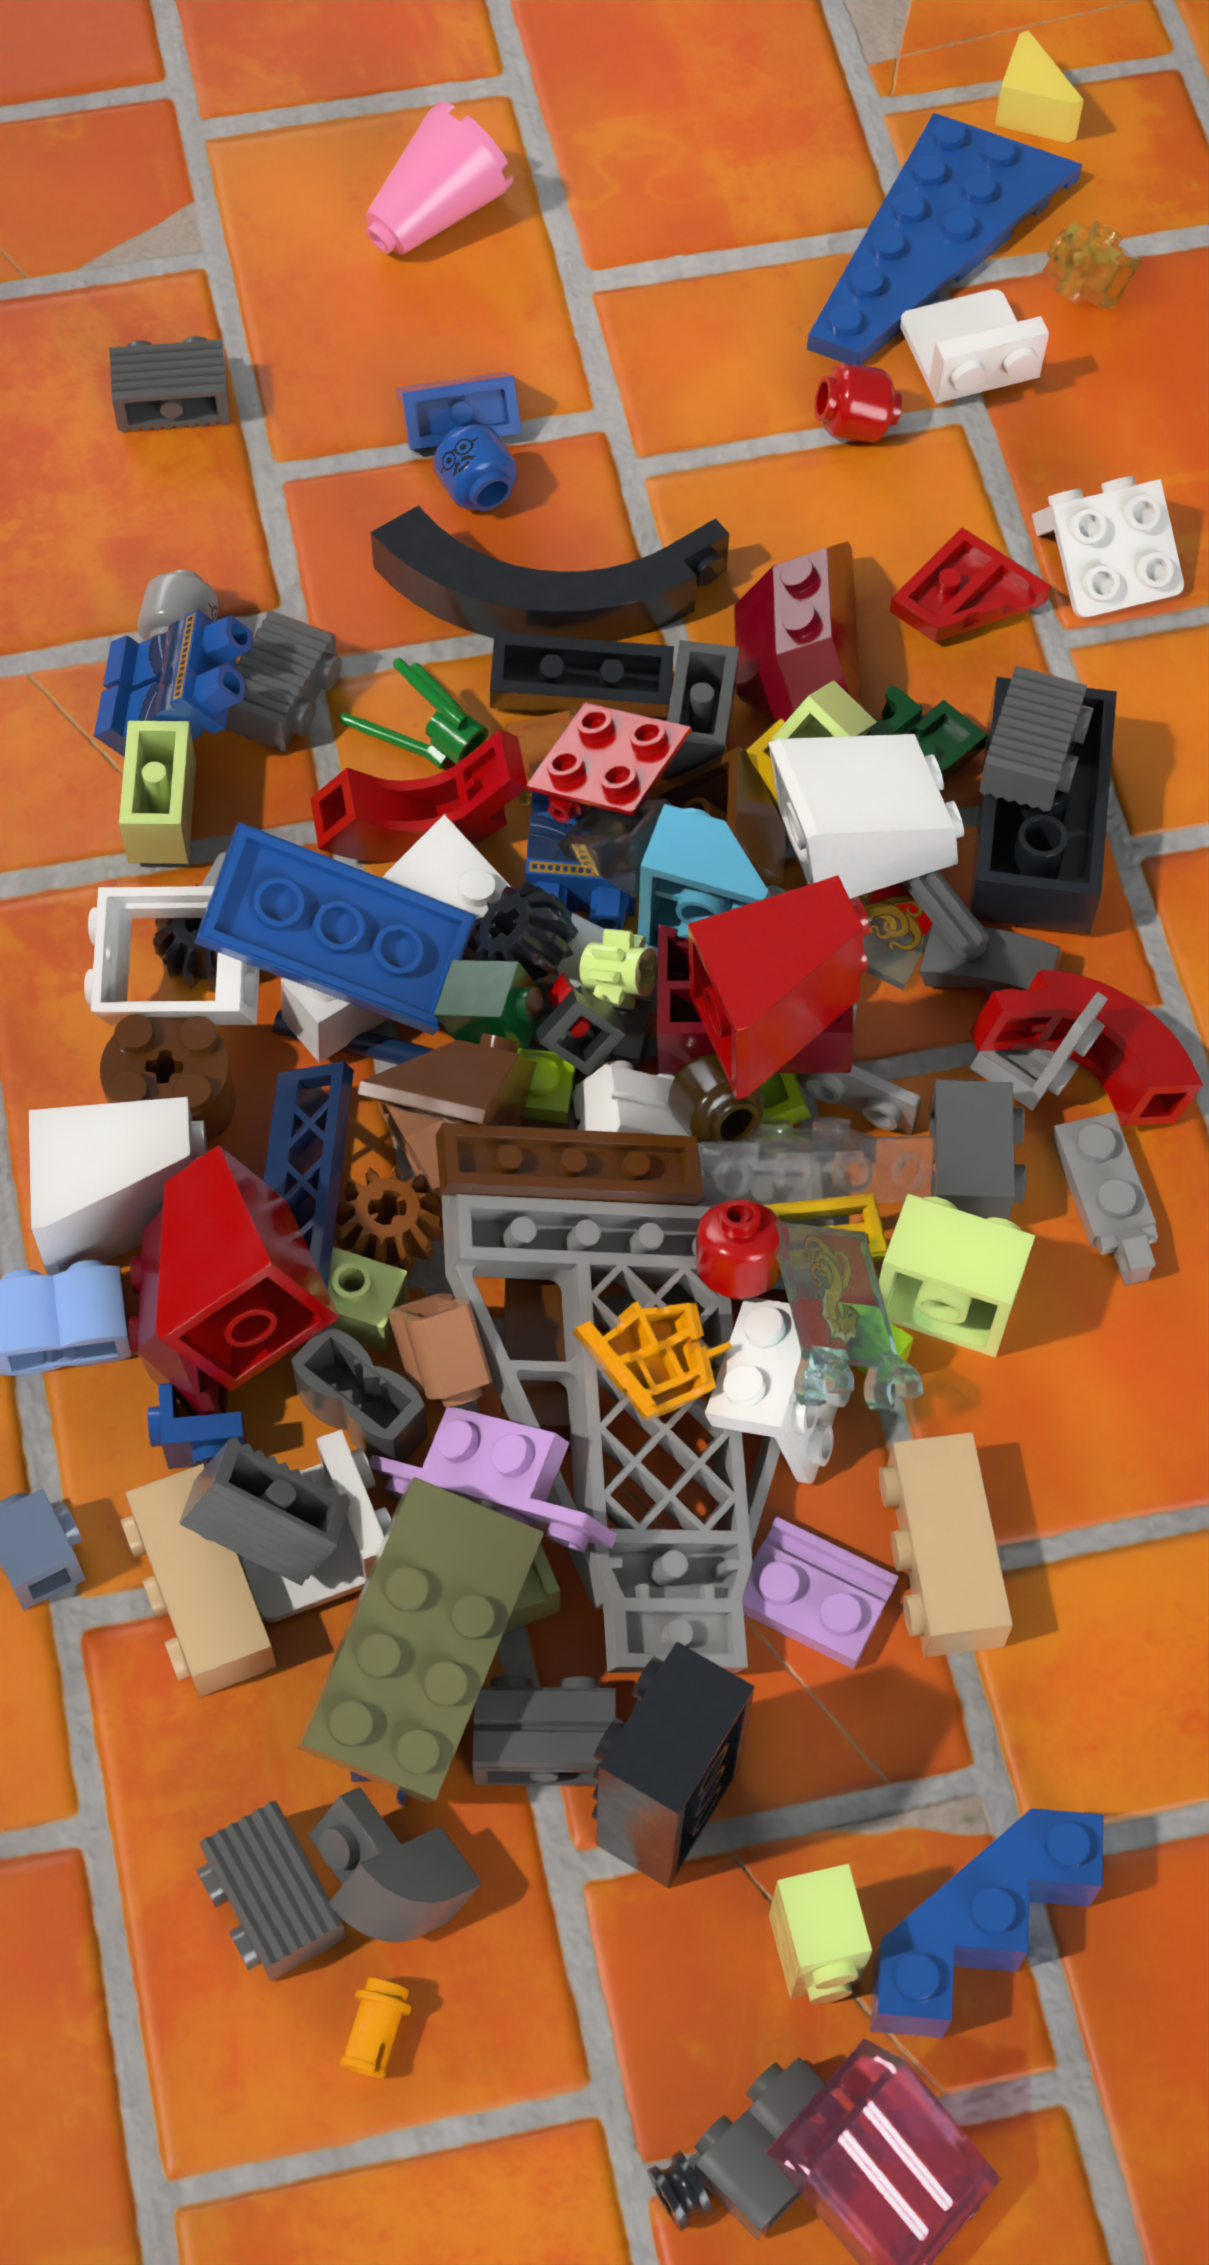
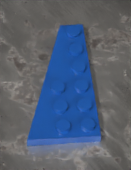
[807,113,1082,366]

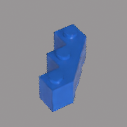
[870,1808,1103,2038]

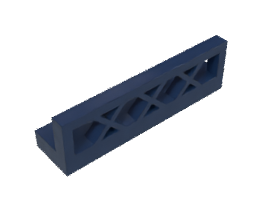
[264,1061,354,1289]

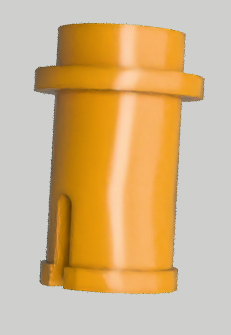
[339,1978,412,2079]

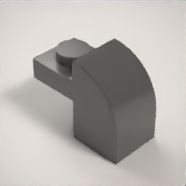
[309,1787,482,1942]

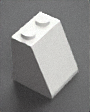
[768,734,965,898]
[29,1097,210,1275]

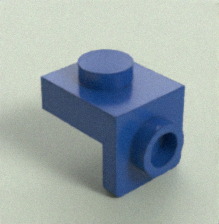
[148,1383,248,1469]

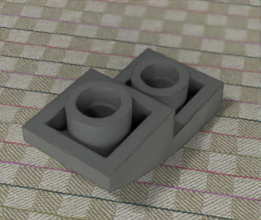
[919,923,1062,998]

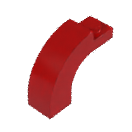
[310,730,527,862]
[969,970,1203,1126]

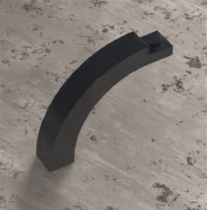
[371,505,729,641]

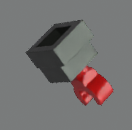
[536,972,626,1076]

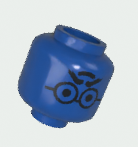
[433,424,517,511]

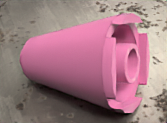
[365,102,514,255]

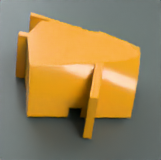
[572,1301,732,1420]

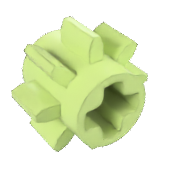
[579,928,658,1009]

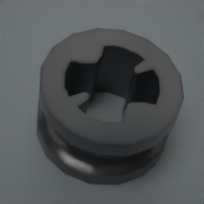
[647,2151,713,2231]

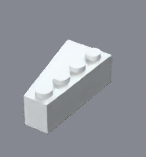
[280,814,511,1063]

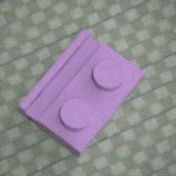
[743,1516,899,1669]

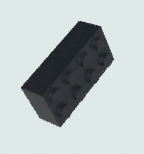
[969,677,1117,934]
[591,1641,755,1889]

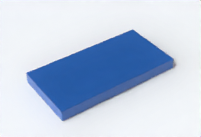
[194,822,477,1035]

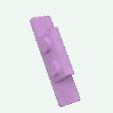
[369,1406,618,1552]

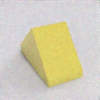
[995,30,1084,143]

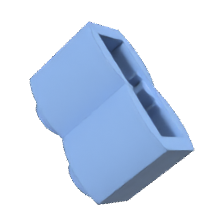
[0,1260,132,1376]

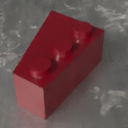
[657,924,854,1073]

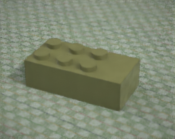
[296,1477,544,1803]

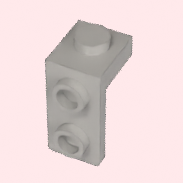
[970,992,1108,1110]
[798,1004,922,1134]

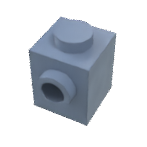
[0,1488,86,1611]

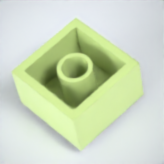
[873,1194,1035,1358]

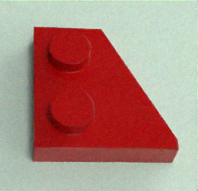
[889,527,1051,643]

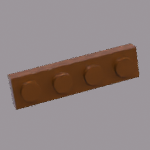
[435,1123,704,1206]

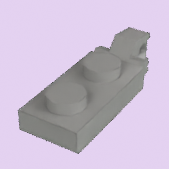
[1052,1112,1158,1286]

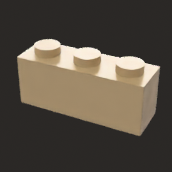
[879,1432,1013,1658]
[120,1464,277,1698]

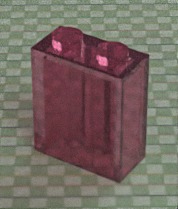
[765,2038,1001,2265]

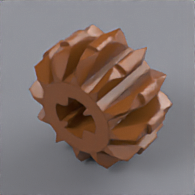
[335,1164,443,1276]

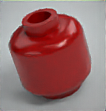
[814,364,902,443]
[696,1199,784,1300]

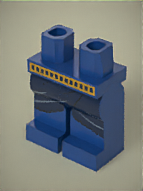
[94,609,253,757]
[525,770,649,930]

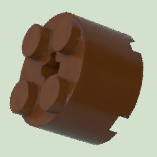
[100,1015,236,1141]

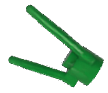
[339,658,489,769]

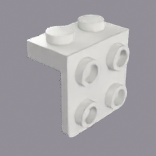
[900,289,1049,404]
[1032,475,1184,618]
[705,1297,852,1484]
[238,1429,391,1622]

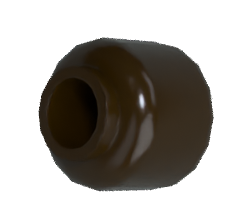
[668,1053,765,1150]

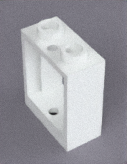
[84,886,260,1025]

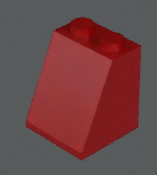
[688,875,870,1100]
[155,1145,340,1392]

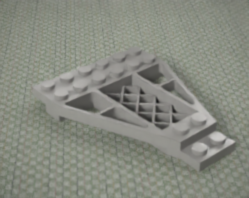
[441,1154,834,1673]

